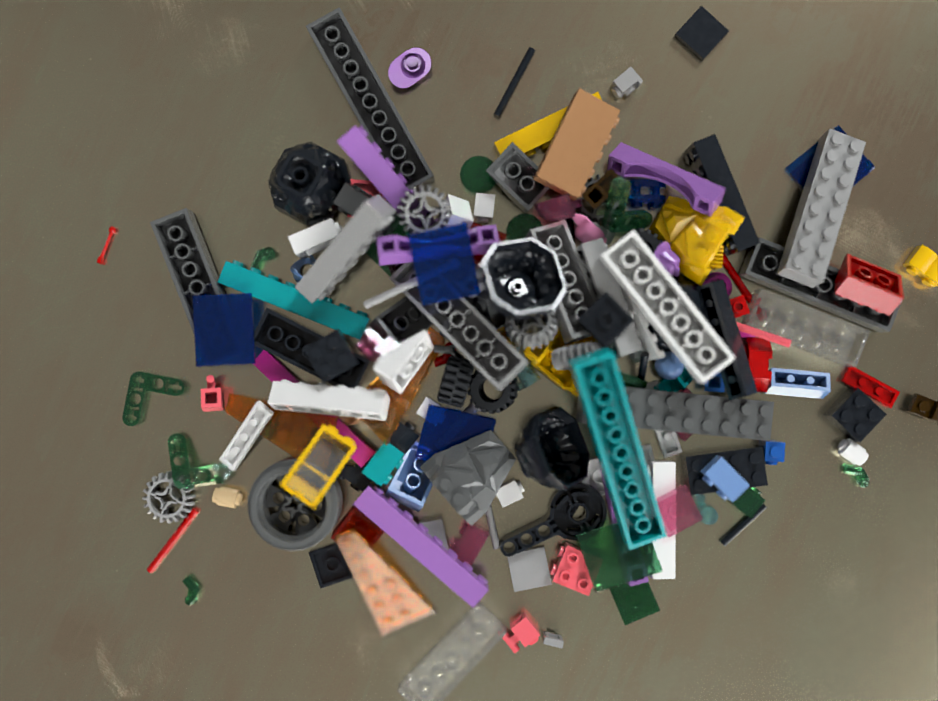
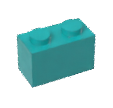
[362,440,404,487]

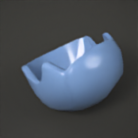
[654,351,684,380]

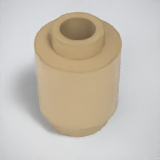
[212,486,243,509]

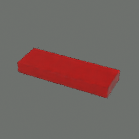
[838,364,900,409]

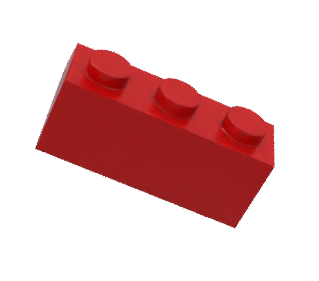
[835,254,904,316]

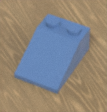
[384,441,438,512]

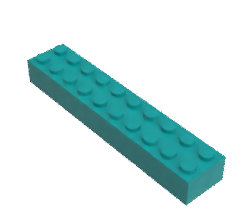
[568,347,667,550]

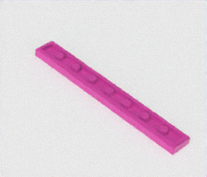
[252,350,376,468]

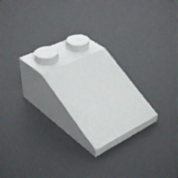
[373,330,434,394]

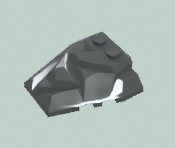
[420,430,516,526]

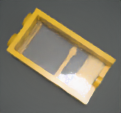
[281,424,357,510]

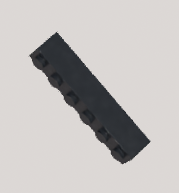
[695,280,758,401]

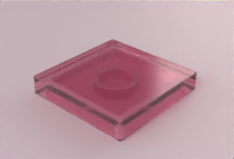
[656,484,703,537]

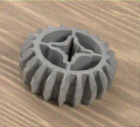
[397,184,451,239]
[505,312,558,351]
[551,342,603,370]
[142,471,196,524]

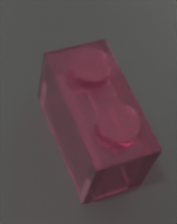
[449,523,489,566]

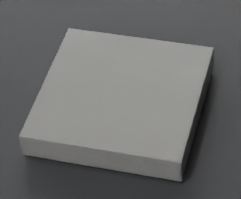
[507,546,552,592]

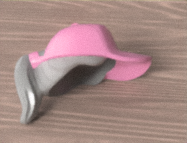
[570,214,619,245]

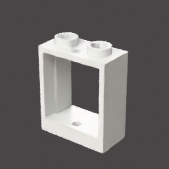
[288,218,343,259]

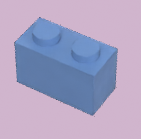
[700,455,750,502]

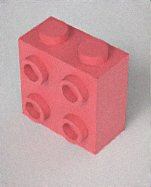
[550,542,603,596]

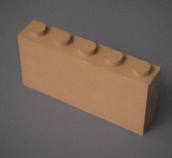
[533,88,621,201]

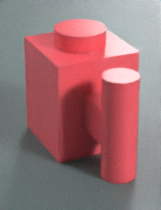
[201,375,223,412]
[500,612,540,653]

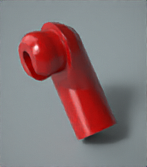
[433,342,456,367]

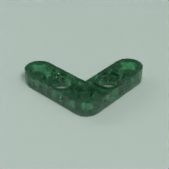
[603,176,653,233]
[122,372,187,426]
[168,433,231,489]

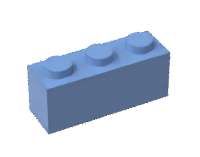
[765,368,831,399]

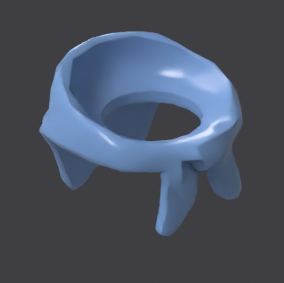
[290,255,317,283]

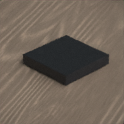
[674,6,729,61]
[577,292,635,348]
[308,539,357,589]

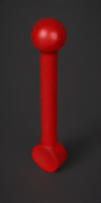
[97,226,116,264]

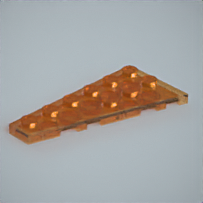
[225,393,338,472]

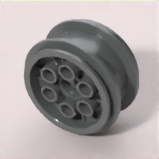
[248,457,343,551]

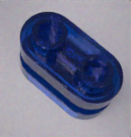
[627,179,666,209]

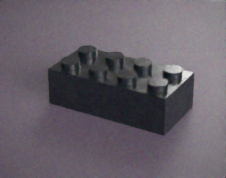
[681,445,768,495]

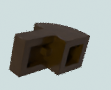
[582,168,624,209]
[907,393,938,425]

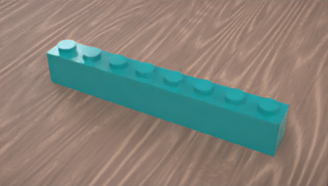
[218,260,371,341]

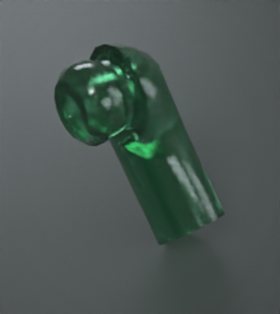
[250,247,276,270]
[843,464,870,488]
[182,575,200,606]

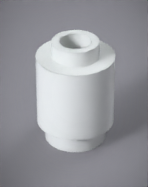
[837,438,869,466]

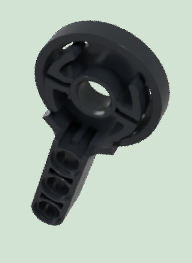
[500,482,607,557]

